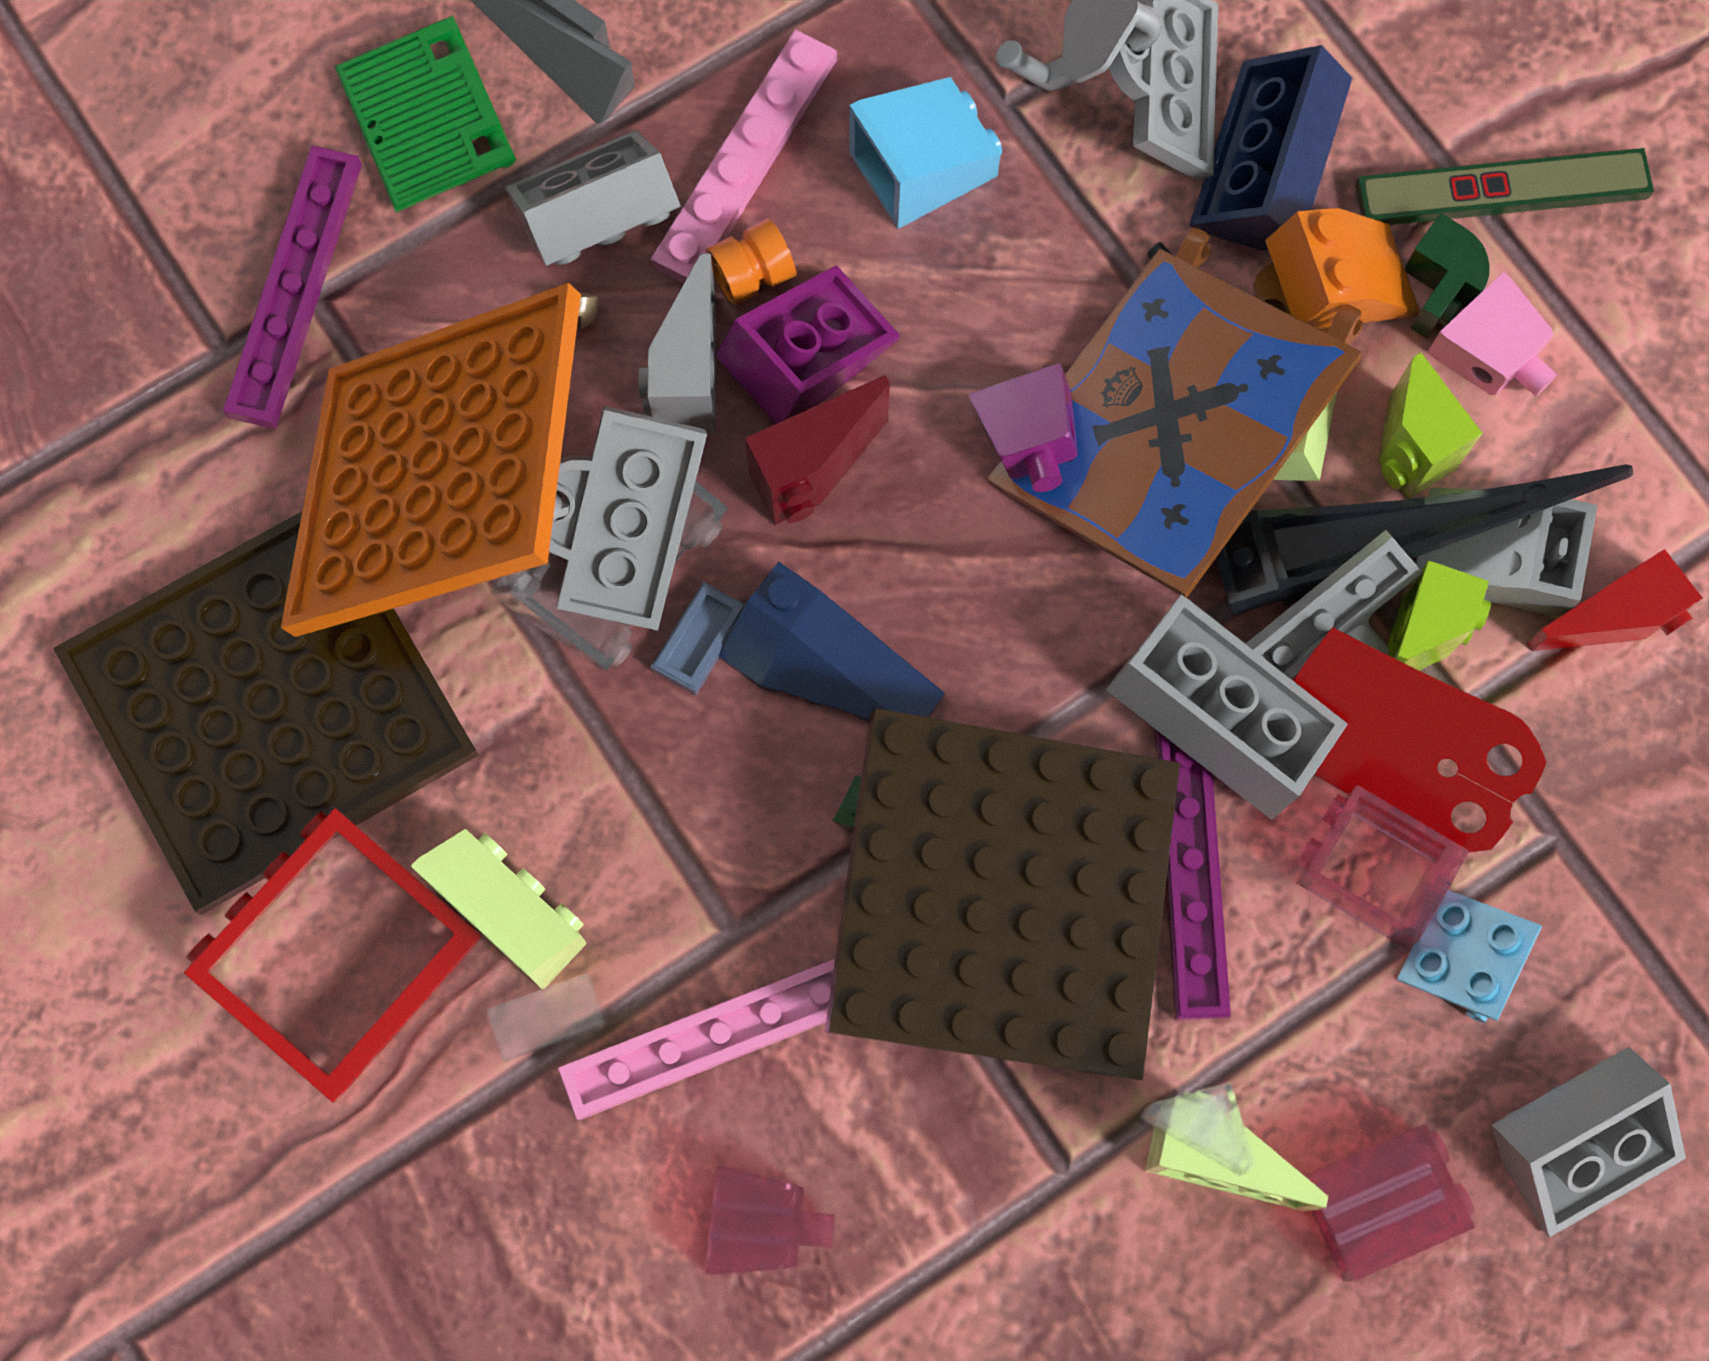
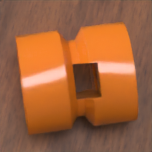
[705,218,796,307]

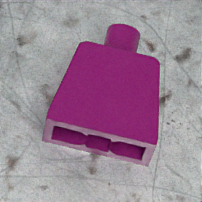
[969,363,1078,492]

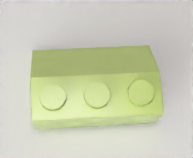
[411,829,587,990]

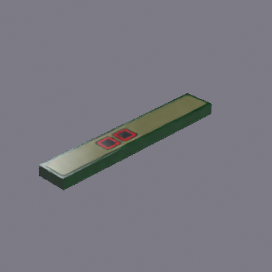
[1355,148,1654,225]

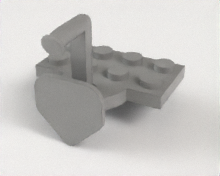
[996,0,1218,181]
[549,406,707,630]

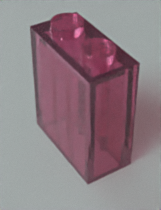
[1304,1123,1475,1282]

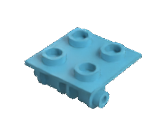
[1397,887,1542,1023]

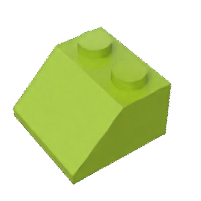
[1378,352,1483,499]
[1387,560,1491,670]

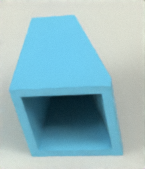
[849,77,1002,229]

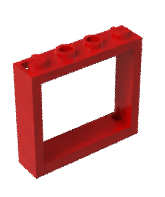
[184,808,483,1103]

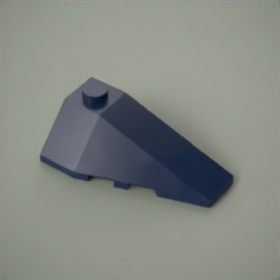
[719,561,945,721]

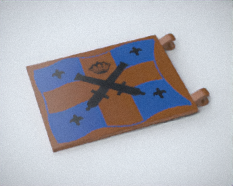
[987,228,1363,598]

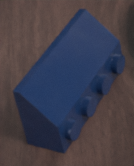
[1189,45,1353,251]

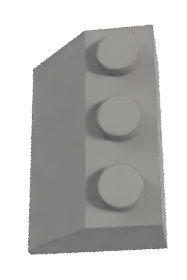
[505,130,681,266]
[1492,1047,1686,1238]

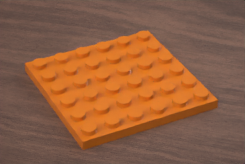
[281,283,581,637]

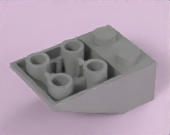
[1415,487,1598,618]

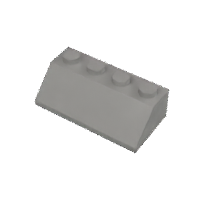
[1106,594,1348,820]

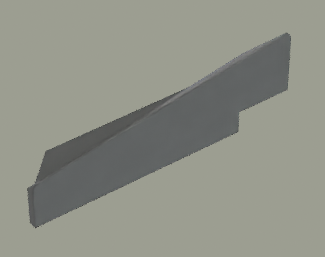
[471,0,635,124]

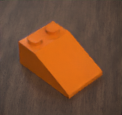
[1265,208,1420,328]

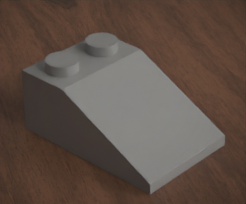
[639,254,716,434]

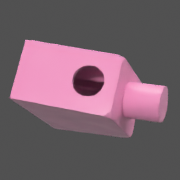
[1428,272,1557,397]

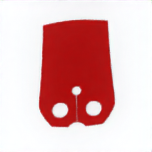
[1293,627,1547,853]

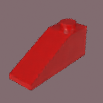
[1527,549,1703,651]

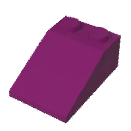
[715,265,901,424]

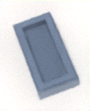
[651,582,745,696]

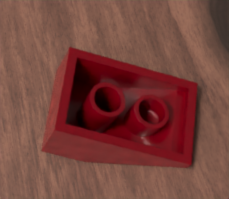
[745,375,890,525]

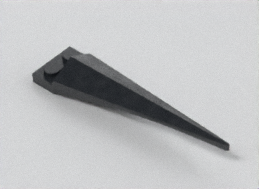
[1216,464,1633,615]

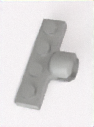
[1246,530,1423,679]

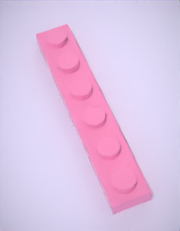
[651,30,837,284]
[558,959,835,1120]

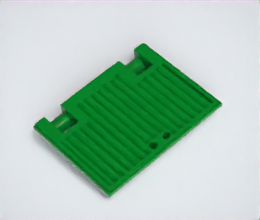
[334,15,517,213]

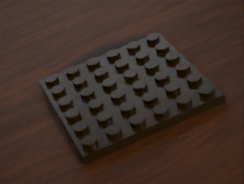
[53,511,479,915]
[824,708,1180,1080]

